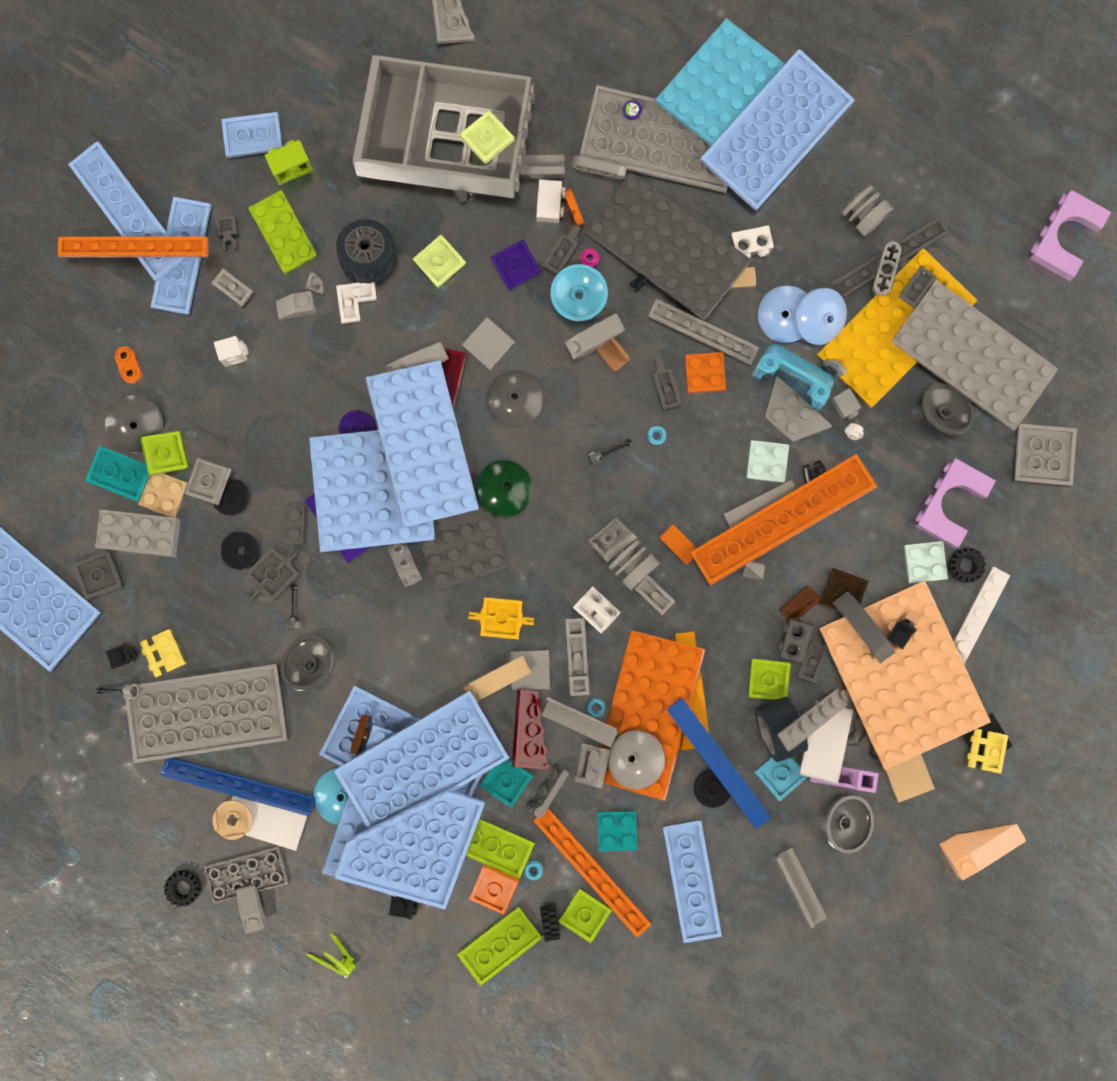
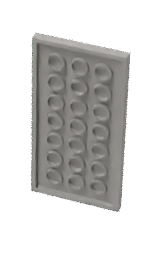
[579,85,728,193]
[891,280,1058,431]
[125,664,288,763]

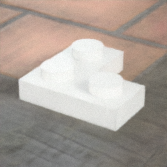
[336,282,377,324]

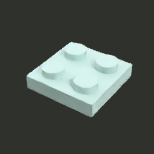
[746,440,789,483]
[904,541,948,584]

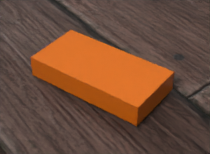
[660,525,696,565]

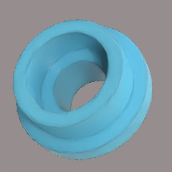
[647,426,666,445]
[586,698,605,718]
[524,860,543,880]

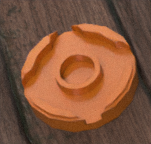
[564,188,584,226]

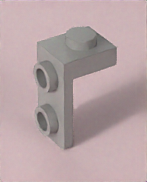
[388,543,423,587]

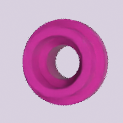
[580,249,599,267]

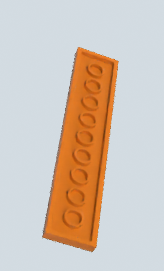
[690,454,877,586]

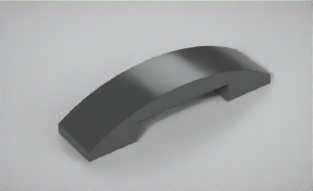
[832,591,896,664]

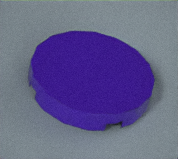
[338,410,377,434]

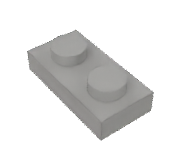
[211,269,254,307]
[635,575,676,615]

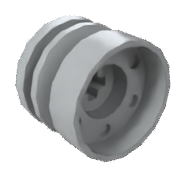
[842,185,894,237]
[609,539,660,590]

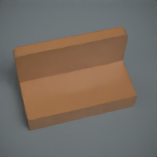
[596,338,630,373]

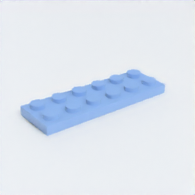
[151,197,212,315]
[663,820,722,943]

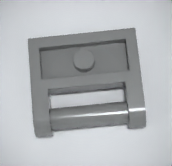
[572,743,611,788]

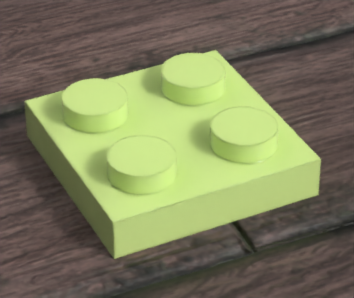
[460,111,515,164]
[413,235,466,288]

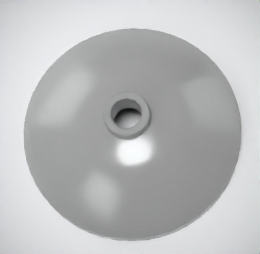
[608,730,665,789]

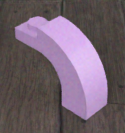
[809,767,879,793]

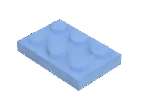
[221,112,283,158]

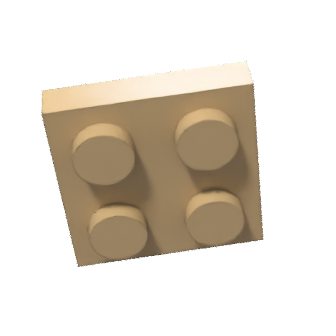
[138,473,188,518]

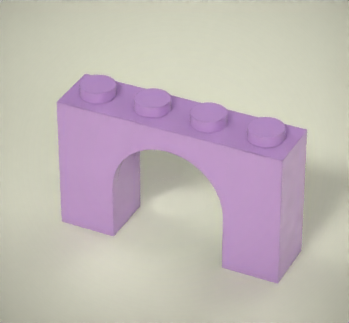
[1030,190,1111,281]
[915,458,996,549]

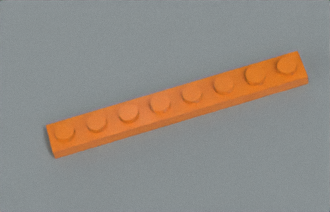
[58,237,209,257]
[533,808,652,937]

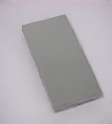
[723,480,796,528]
[204,846,289,904]

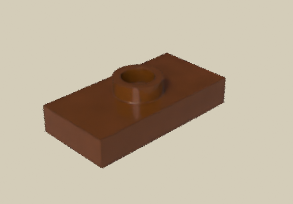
[779,585,821,621]
[350,714,371,754]

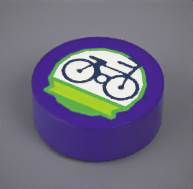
[623,100,642,121]

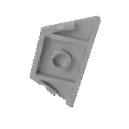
[765,376,832,442]

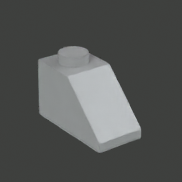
[276,291,317,320]
[236,884,266,934]

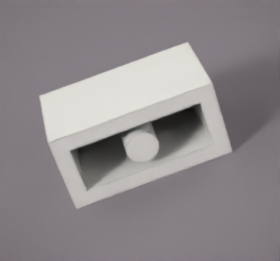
[536,180,565,223]

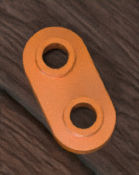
[115,346,141,384]

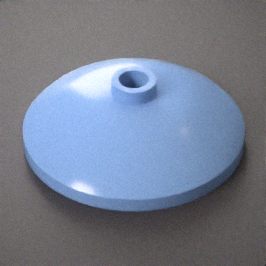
[758,286,807,343]
[796,288,847,345]

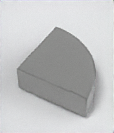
[305,271,324,296]
[822,359,848,378]

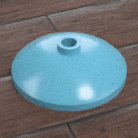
[551,264,608,322]
[314,768,349,825]

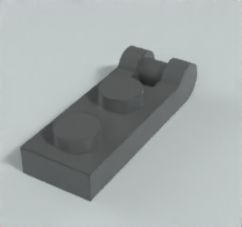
[526,764,569,818]

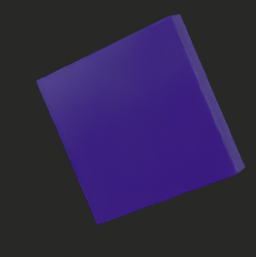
[490,239,542,291]

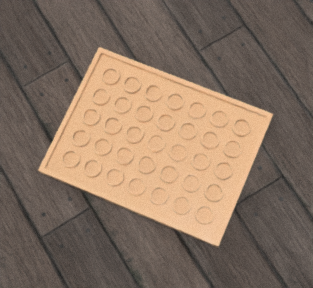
[819,581,991,770]

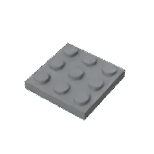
[1014,424,1077,486]

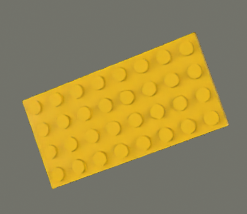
[817,249,978,408]

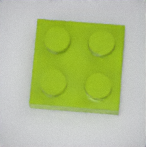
[141,431,188,476]
[748,659,791,700]
[558,888,612,943]

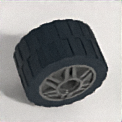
[336,219,396,284]

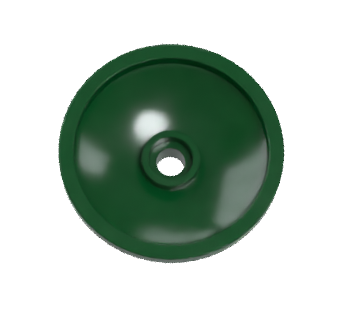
[476,460,533,517]

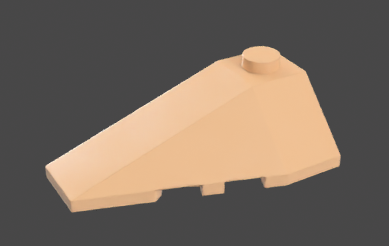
[939,824,1026,880]

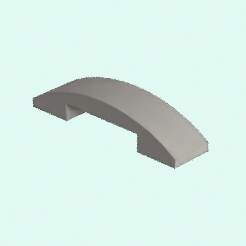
[565,618,590,696]

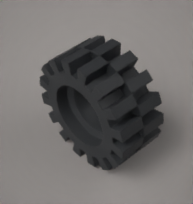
[949,547,986,583]
[164,870,201,907]
[540,904,561,942]

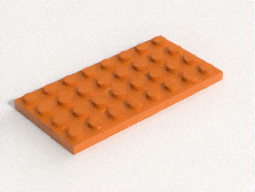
[600,630,705,801]

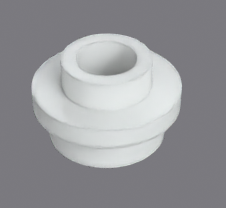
[845,423,864,440]

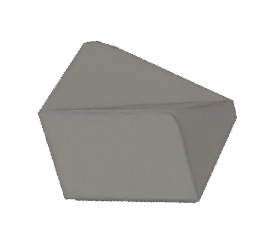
[743,562,765,580]

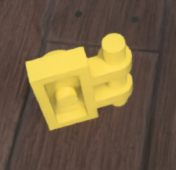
[140,629,186,678]
[967,729,1008,774]

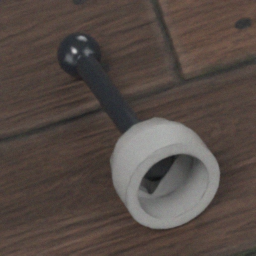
[96,684,139,699]

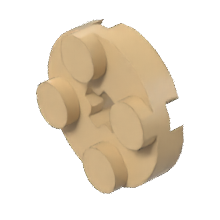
[212,800,253,840]

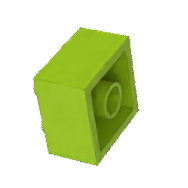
[265,140,313,185]

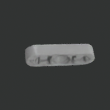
[571,156,627,179]
[873,242,901,297]

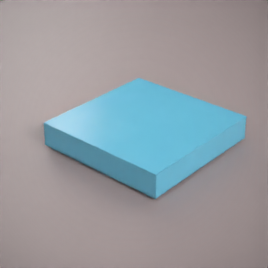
[754,757,808,802]

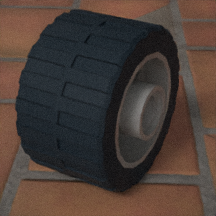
[755,697,808,762]

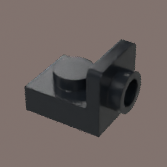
[886,618,917,649]
[106,643,136,670]
[389,896,418,920]

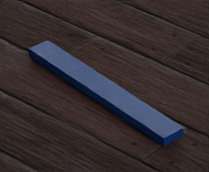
[666,697,771,829]
[161,758,315,817]

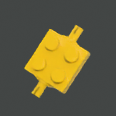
[468,597,534,640]

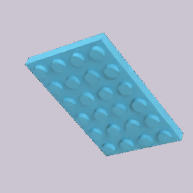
[655,18,785,146]

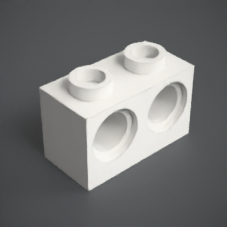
[730,225,774,258]
[214,336,249,367]
[573,586,621,633]

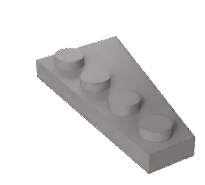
[432,0,475,44]

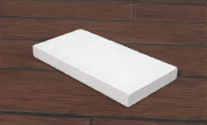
[799,700,853,785]
[227,796,308,851]

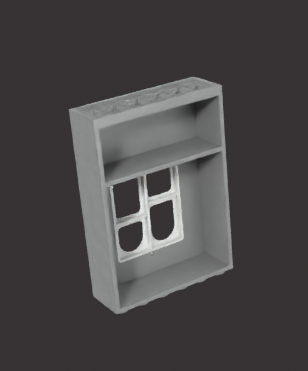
[353,55,535,198]

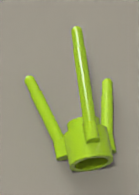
[307,933,356,977]

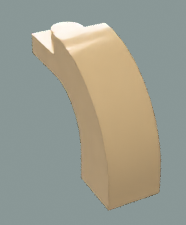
[463,656,531,702]

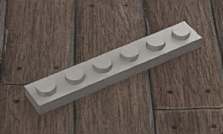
[648,299,760,366]
[777,684,852,751]

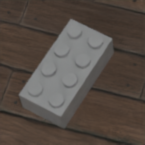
[95,510,181,558]

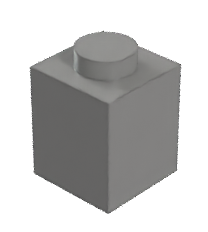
[831,388,862,420]

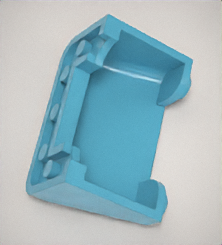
[752,344,834,411]

